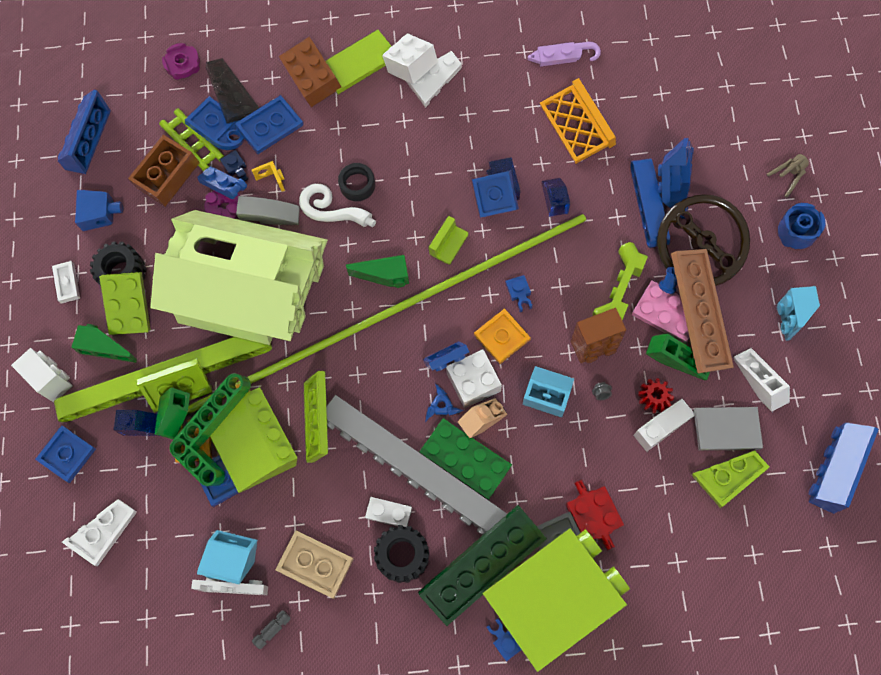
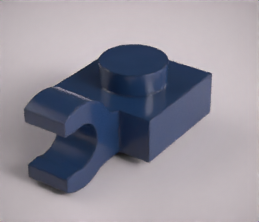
[220,150,248,181]

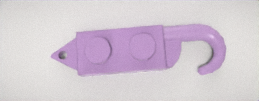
[527,42,601,67]

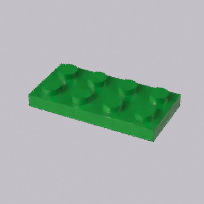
[419,418,512,501]

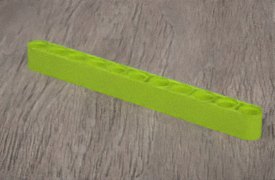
[54,337,272,422]

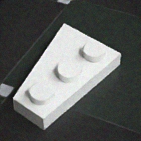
[406,51,462,108]
[62,500,137,566]
[191,578,268,595]

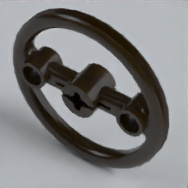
[657,194,750,286]

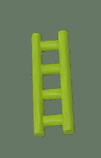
[159,108,225,172]

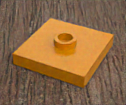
[474,308,531,364]

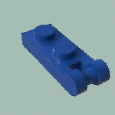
[197,166,247,199]

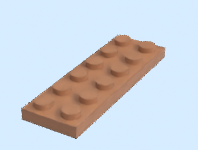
[671,249,734,374]

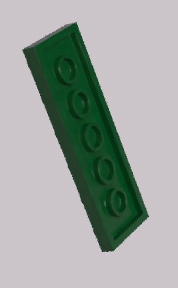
[418,505,547,626]

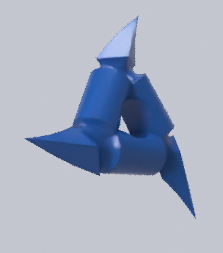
[425,384,464,422]

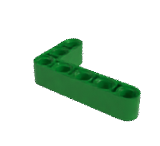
[169,373,251,486]

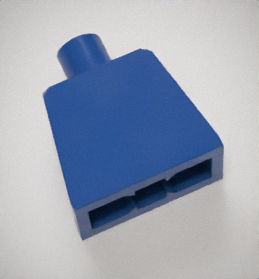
[75,190,123,231]

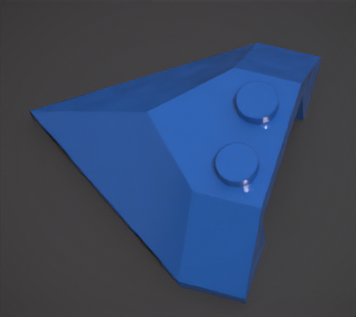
[658,138,694,219]

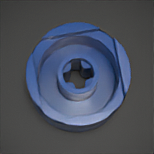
[778,203,826,249]

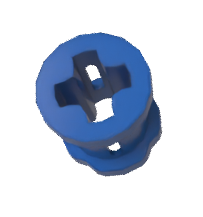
[659,267,678,294]

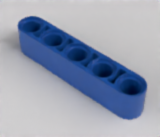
[631,158,670,248]

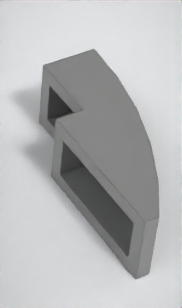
[236,196,300,225]

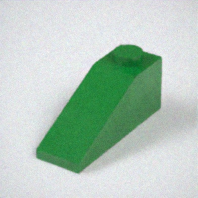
[346,255,409,288]
[71,324,137,363]
[646,333,710,380]

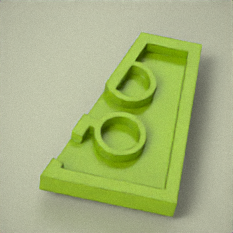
[691,451,769,508]

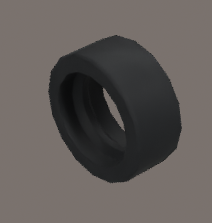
[338,163,375,201]

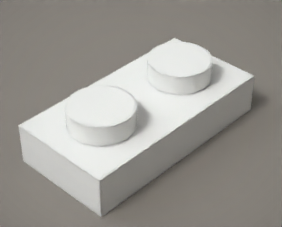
[52,261,80,304]
[365,497,412,527]

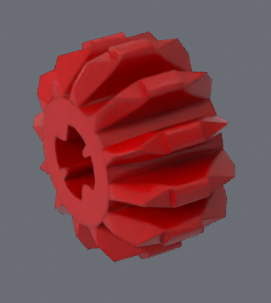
[638,378,674,414]

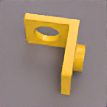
[252,161,285,192]

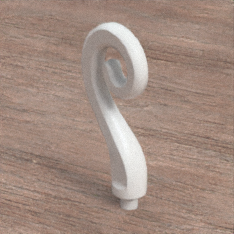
[299,184,376,227]

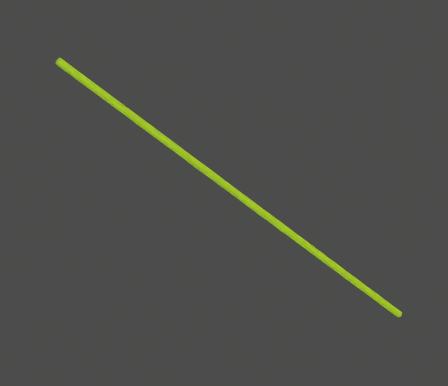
[186,214,586,416]

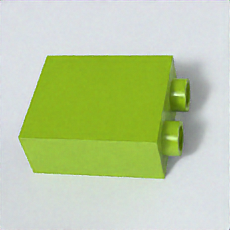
[483,528,630,672]

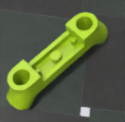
[593,242,648,320]

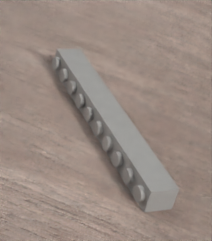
[326,395,507,536]

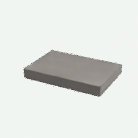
[694,407,763,451]

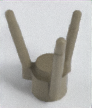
[767,154,809,198]

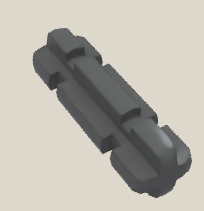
[252,610,291,649]

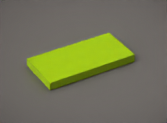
[326,30,392,94]
[304,371,328,463]

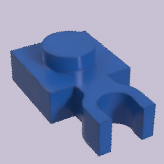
[505,275,532,312]
[486,619,522,662]

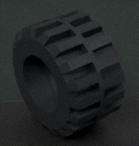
[90,242,147,286]
[374,525,430,583]

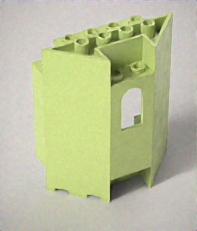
[150,210,328,345]

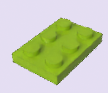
[99,272,151,335]
[137,359,212,413]

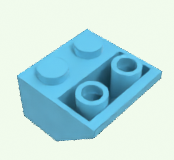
[777,286,820,340]
[522,366,574,417]
[197,530,258,584]

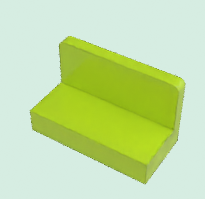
[429,216,468,265]

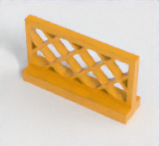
[540,78,616,164]

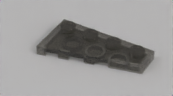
[205,58,259,124]

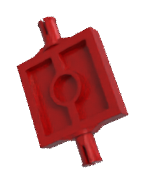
[566,480,624,550]

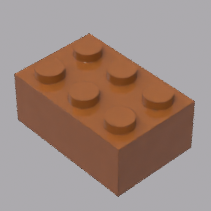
[279,36,341,107]
[128,135,200,207]
[571,308,626,364]

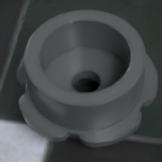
[592,382,612,400]

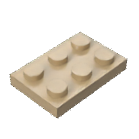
[276,530,354,599]

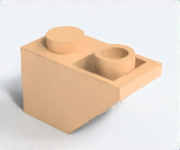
[458,398,507,438]

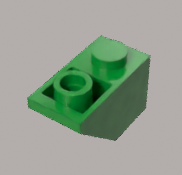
[155,388,190,440]

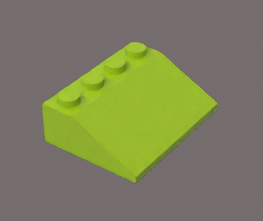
[208,387,297,493]

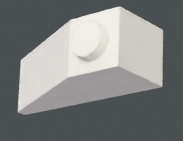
[734,348,790,412]
[633,399,694,452]

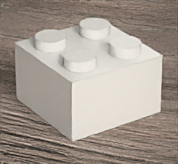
[382,33,438,84]
[11,348,73,402]
[446,349,502,409]

